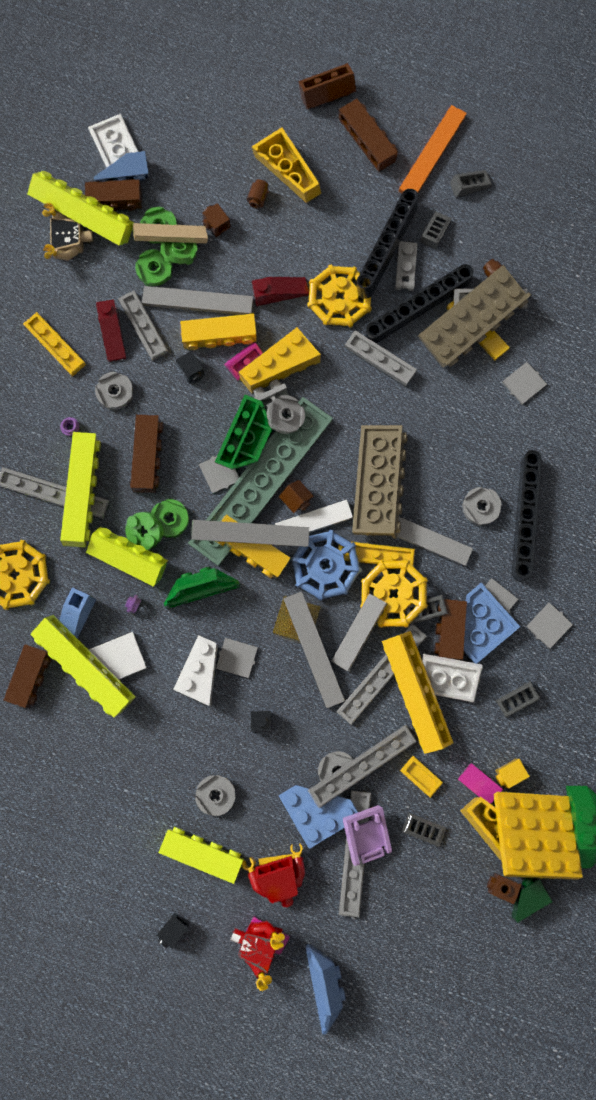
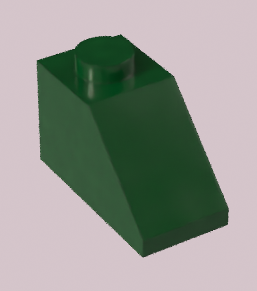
[511,877,552,923]

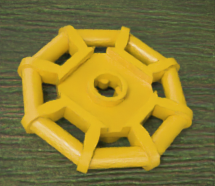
[307,264,372,328]
[0,539,50,610]
[360,559,428,628]

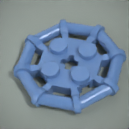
[290,530,362,601]

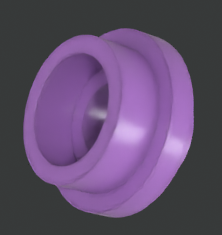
[60,417,80,436]
[125,595,141,613]

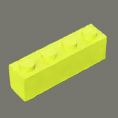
[86,527,168,587]
[158,827,244,884]

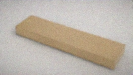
[132,223,208,243]

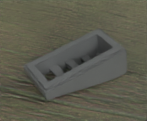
[450,170,492,197]
[420,211,452,250]
[406,595,448,625]
[496,681,540,718]
[401,812,446,847]

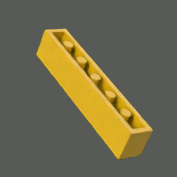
[382,631,453,754]

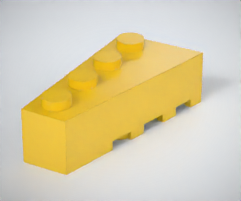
[252,128,321,203]
[239,328,321,393]
[460,797,502,862]

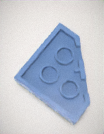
[464,583,520,664]
[279,785,358,849]

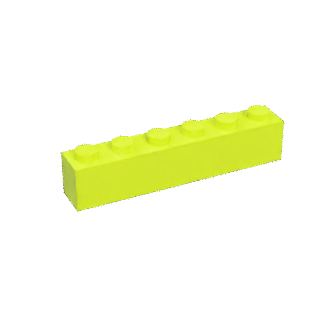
[27,171,134,246]
[60,432,101,547]
[30,615,136,718]

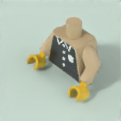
[42,203,93,261]

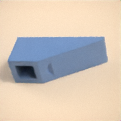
[94,151,148,182]
[59,588,96,638]

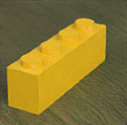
[180,314,257,350]
[215,514,290,578]

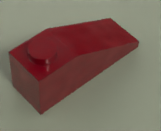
[252,277,309,307]
[96,299,126,362]

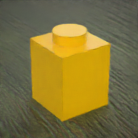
[495,759,530,788]

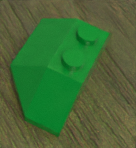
[215,395,272,470]
[164,567,240,609]
[566,786,596,868]

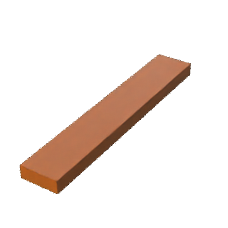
[399,105,467,193]

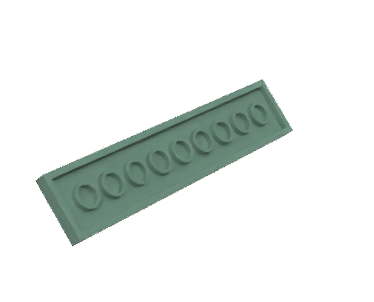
[188,397,333,567]

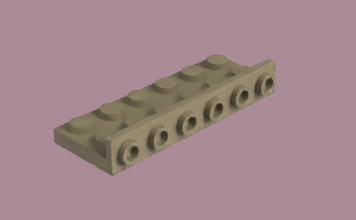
[418,265,531,367]
[352,425,407,539]

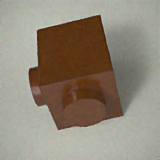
[202,203,231,237]
[279,480,314,513]
[487,873,521,904]

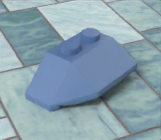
[306,944,346,1035]

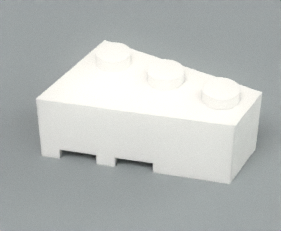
[173,635,218,707]

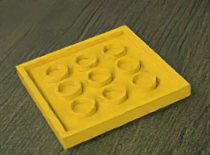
[494,792,583,879]

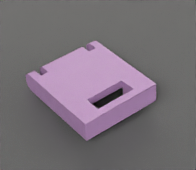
[343,805,392,866]

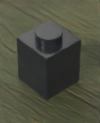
[176,350,205,384]
[251,711,272,732]
[156,913,190,949]

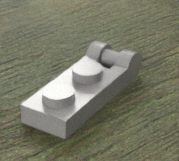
[395,242,417,291]

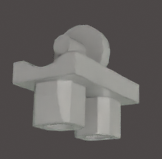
[254,379,288,409]

